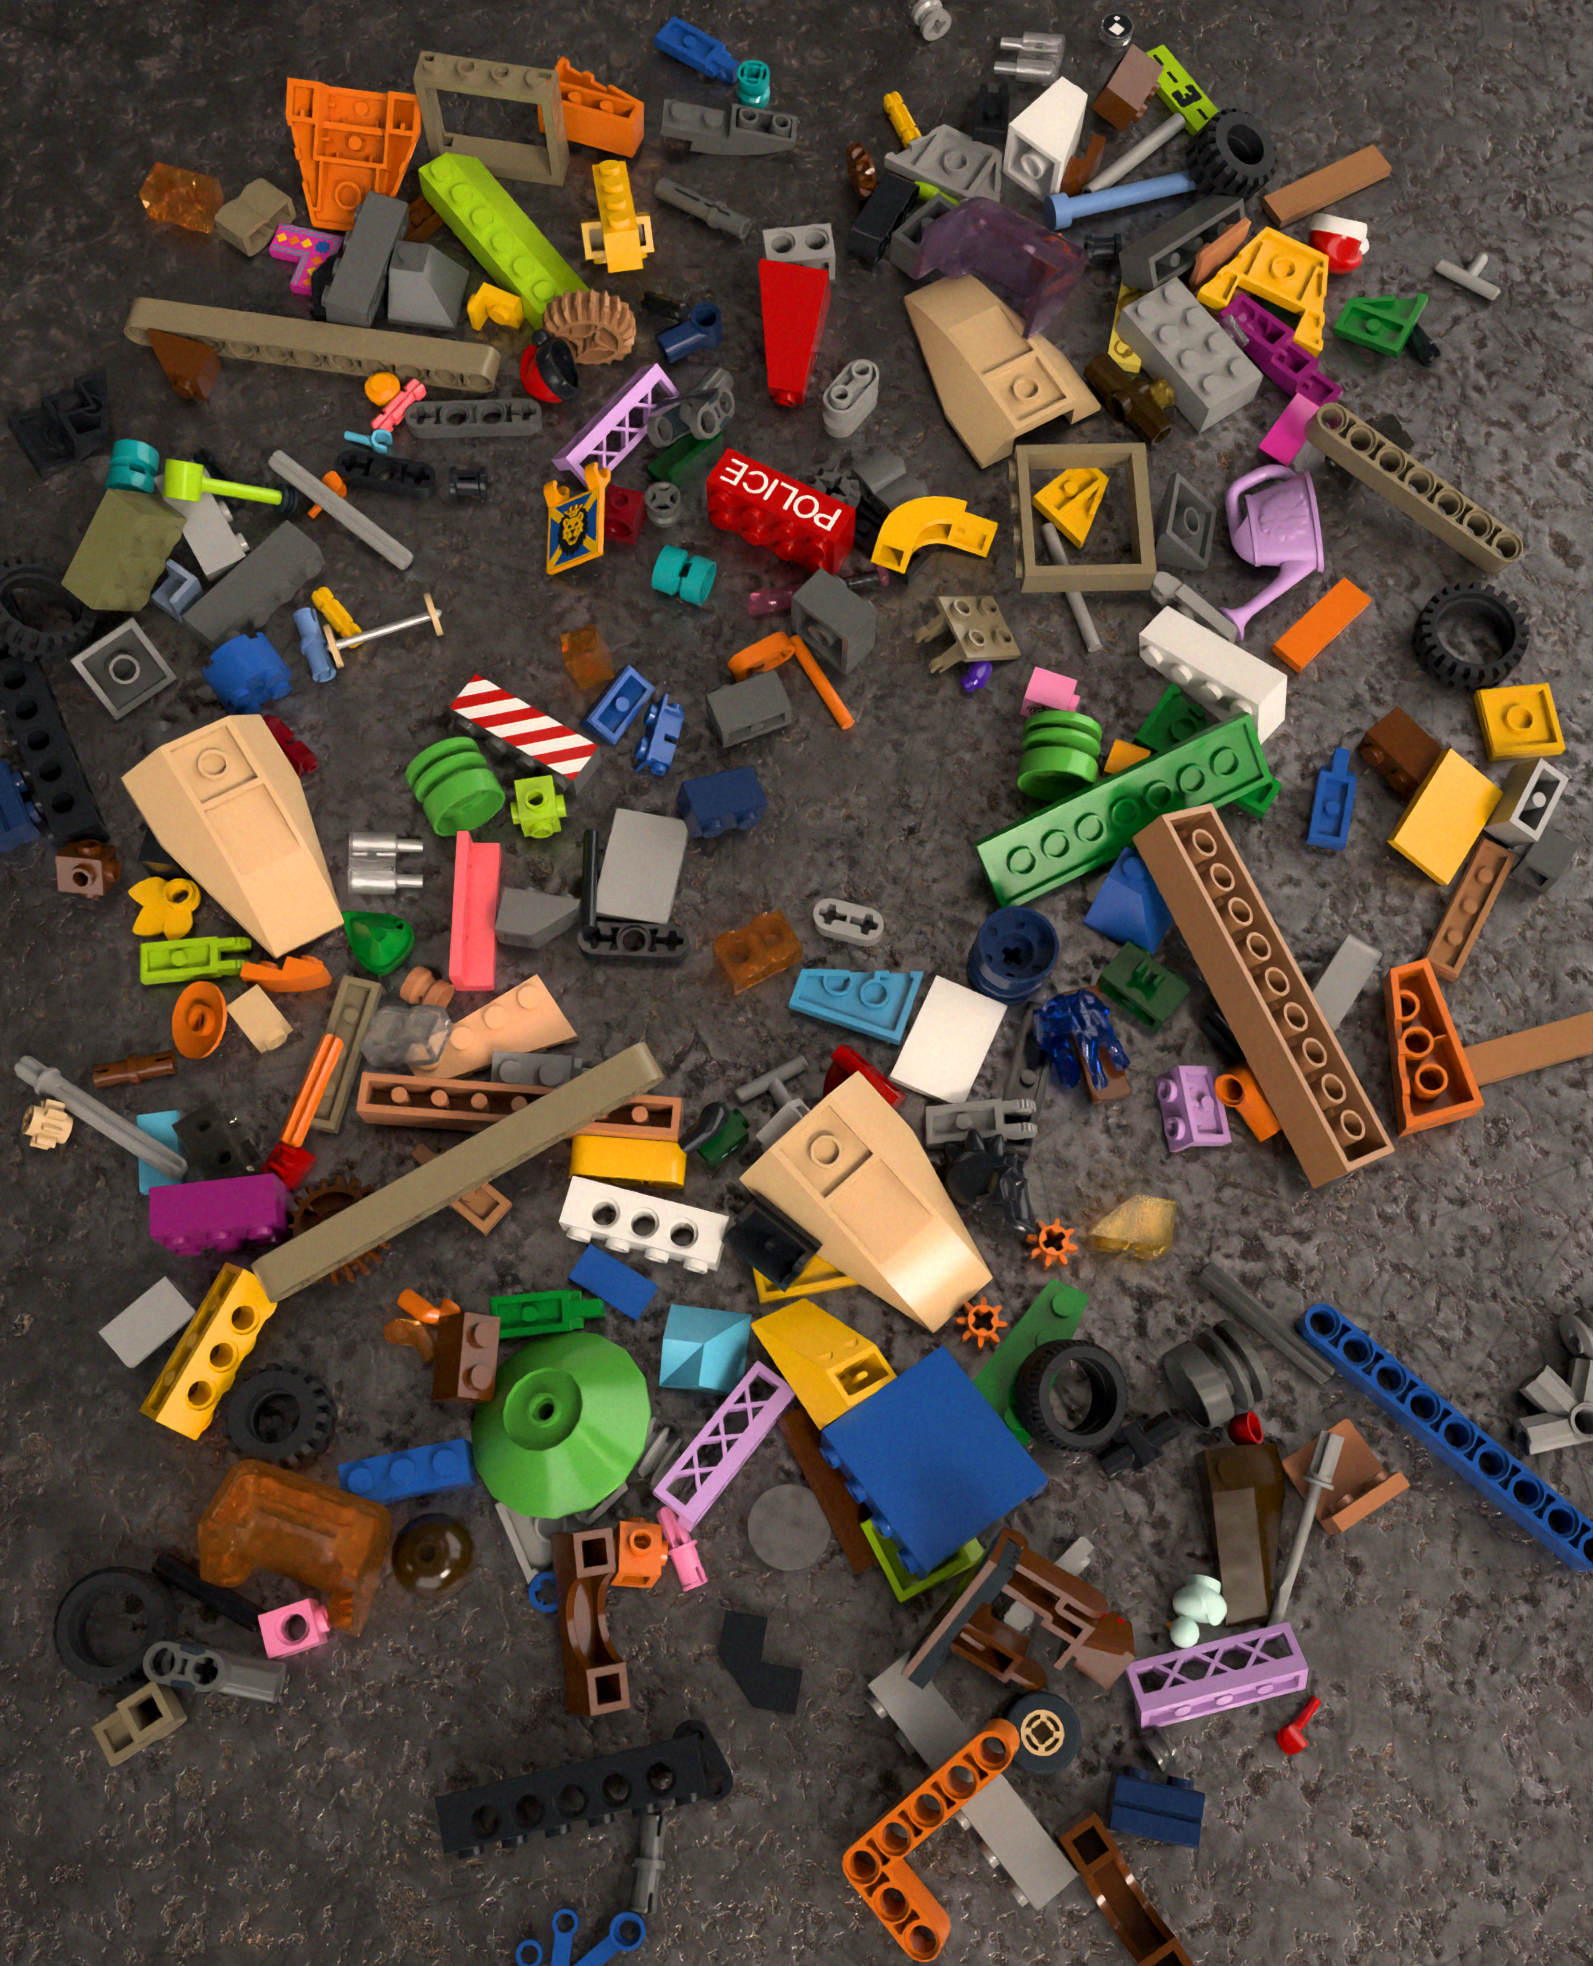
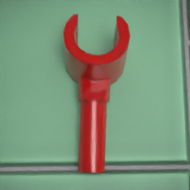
[1276,1696,1321,1756]

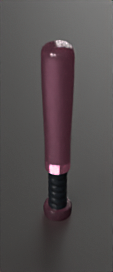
[746,565,889,615]

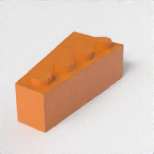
[1382,958,1484,1137]

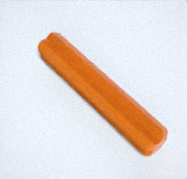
[279,1033,344,1147]

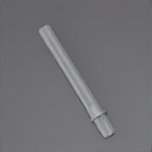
[14,1056,189,1180]

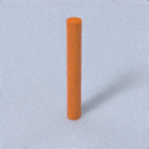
[790,635,855,730]

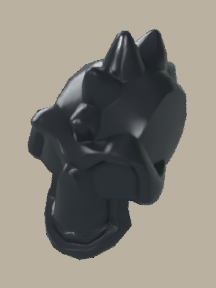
[935,1128,1039,1234]

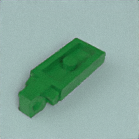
[489,1289,606,1340]

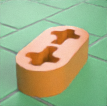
[727,631,796,683]

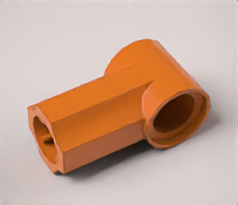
[1214,1060,1282,1142]

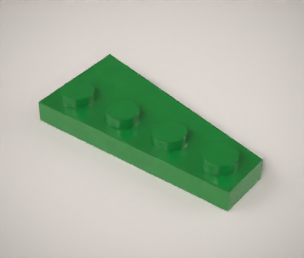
[973,1279,1090,1448]

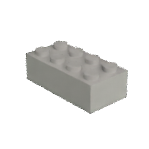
[1115,277,1264,433]

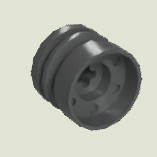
[1162,1319,1272,1432]

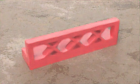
[449,831,502,991]

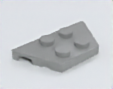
[884,124,1002,220]

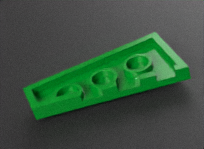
[1132,682,1282,820]

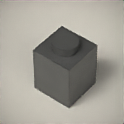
[1511,825,1579,894]

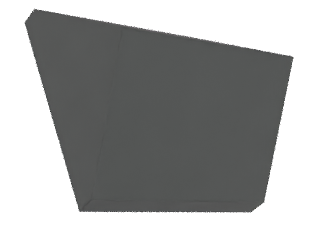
[1154,472,1217,571]
[69,617,178,721]

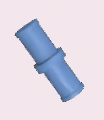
[293,608,336,682]

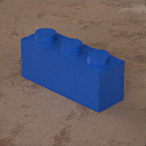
[338,1438,478,1512]

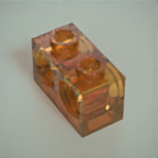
[139,162,227,234]
[712,909,803,995]

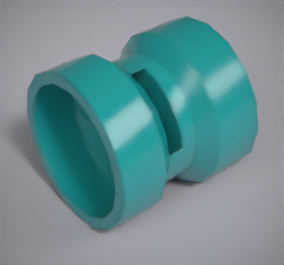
[737,60,770,109]

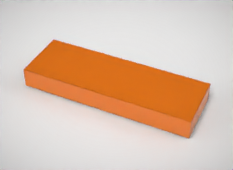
[1271,577,1372,673]

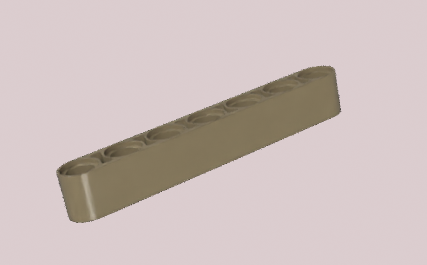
[1304,402,1523,573]

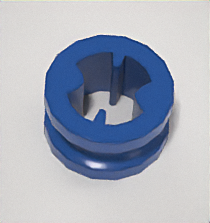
[528,1572,558,1613]

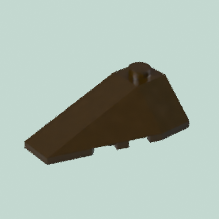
[1194,1444,1285,1627]

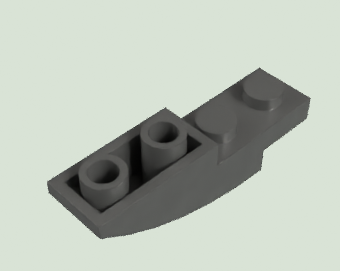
[660,98,797,156]

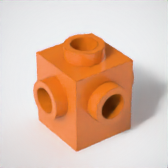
[610,1517,668,1588]

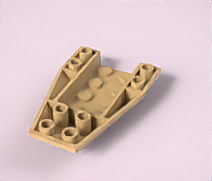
[904,269,1101,469]
[121,714,344,960]
[739,1071,993,1333]

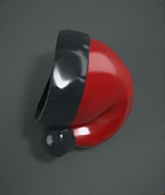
[519,328,580,403]

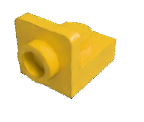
[467,282,525,331]

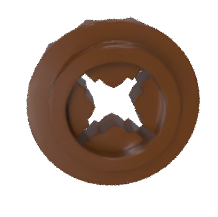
[846,142,876,200]

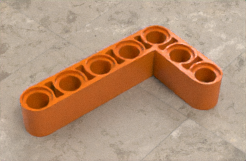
[842,1718,1020,1962]

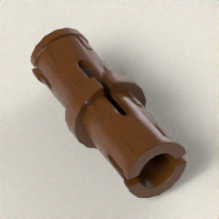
[92,1049,178,1089]

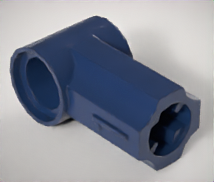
[654,302,723,364]

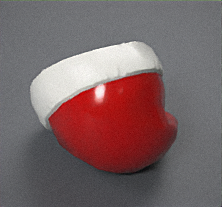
[1308,213,1369,275]

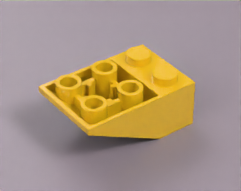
[750,1298,897,1431]

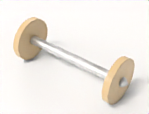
[323,592,444,668]

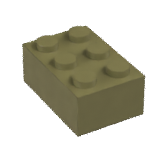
[61,488,188,612]

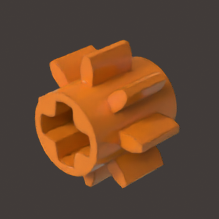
[1026,1218,1078,1270]
[955,1296,1008,1351]

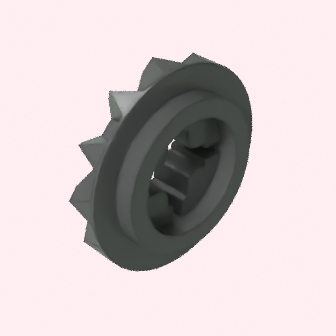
[806,465,861,509]

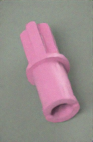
[656,1506,708,1592]

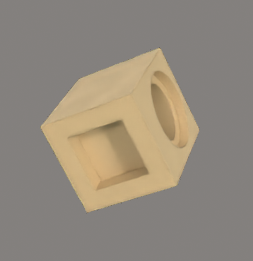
[226,984,293,1054]

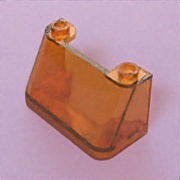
[197,1459,392,1638]

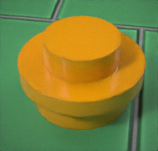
[365,372,401,407]

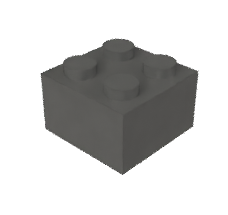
[791,568,877,676]

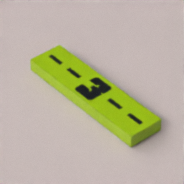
[1145,44,1219,137]

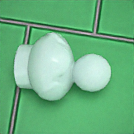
[1166,1574,1227,1648]

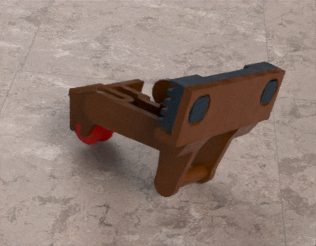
[901,1527,1137,1691]

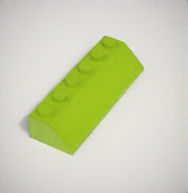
[418,152,590,330]

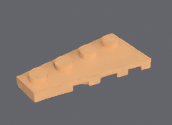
[402,974,579,1080]

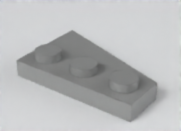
[495,1481,629,1584]

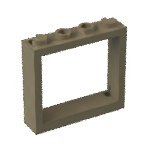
[413,51,570,187]
[1007,443,1157,593]

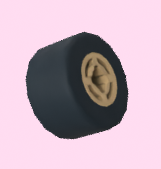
[1000,1691,1081,1775]

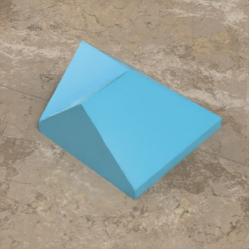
[659,1304,752,1396]

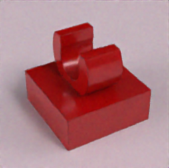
[259,1140,318,1193]

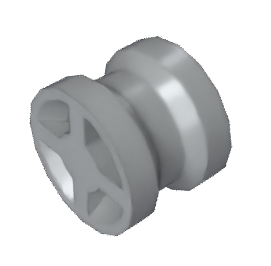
[911,0,952,41]

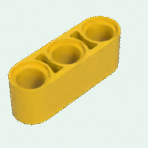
[568,1135,687,1189]

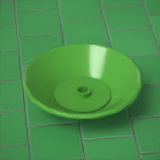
[471,1332,652,1519]

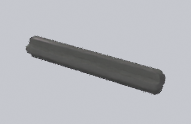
[1197,1262,1336,1383]

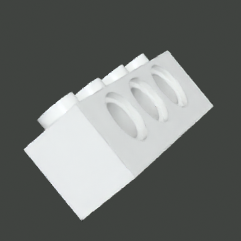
[559,1176,730,1274]

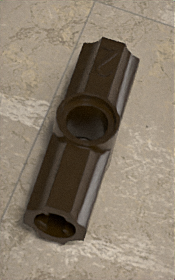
[1083,352,1175,447]

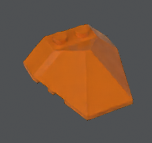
[285,78,422,232]

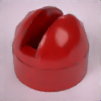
[1228,1411,1263,1446]

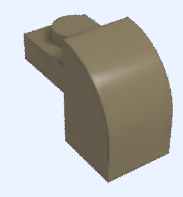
[91,1681,187,1767]

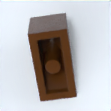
[146,328,222,401]

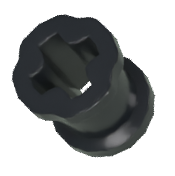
[1083,233,1122,266]
[449,466,489,499]

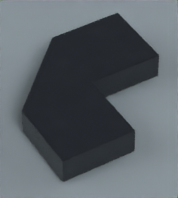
[718,1610,803,1715]

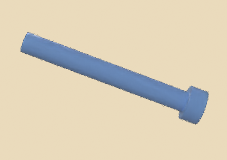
[1043,170,1197,231]

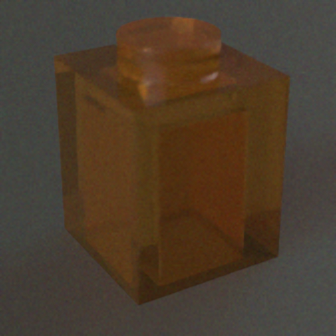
[560,623,615,690]

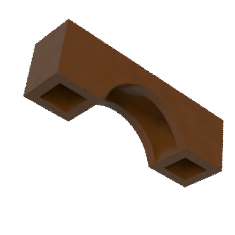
[551,1527,630,1716]
[1052,1809,1194,1966]

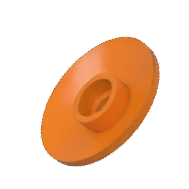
[172,981,227,1059]

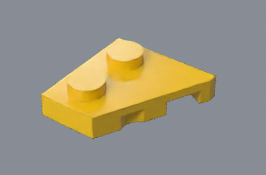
[1032,468,1109,549]

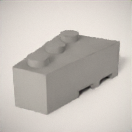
[153,460,251,585]

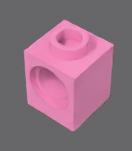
[258,1598,331,1659]

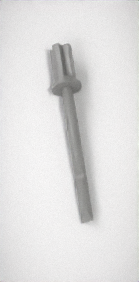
[1267,1429,1345,1643]

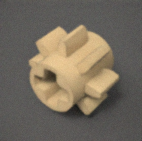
[21,1098,73,1150]

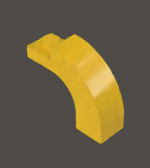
[870,496,998,574]

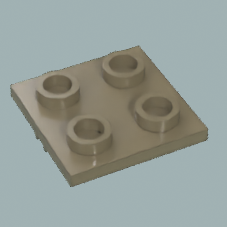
[914,595,1021,673]

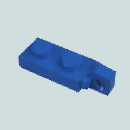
[654,16,739,85]
[1305,747,1357,851]

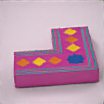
[269,222,344,297]

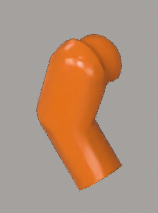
[397,1289,461,1326]

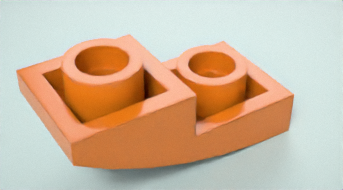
[240,955,332,992]

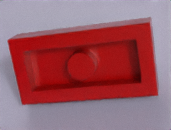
[823,1045,907,1108]

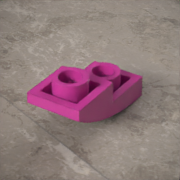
[1257,392,1320,467]

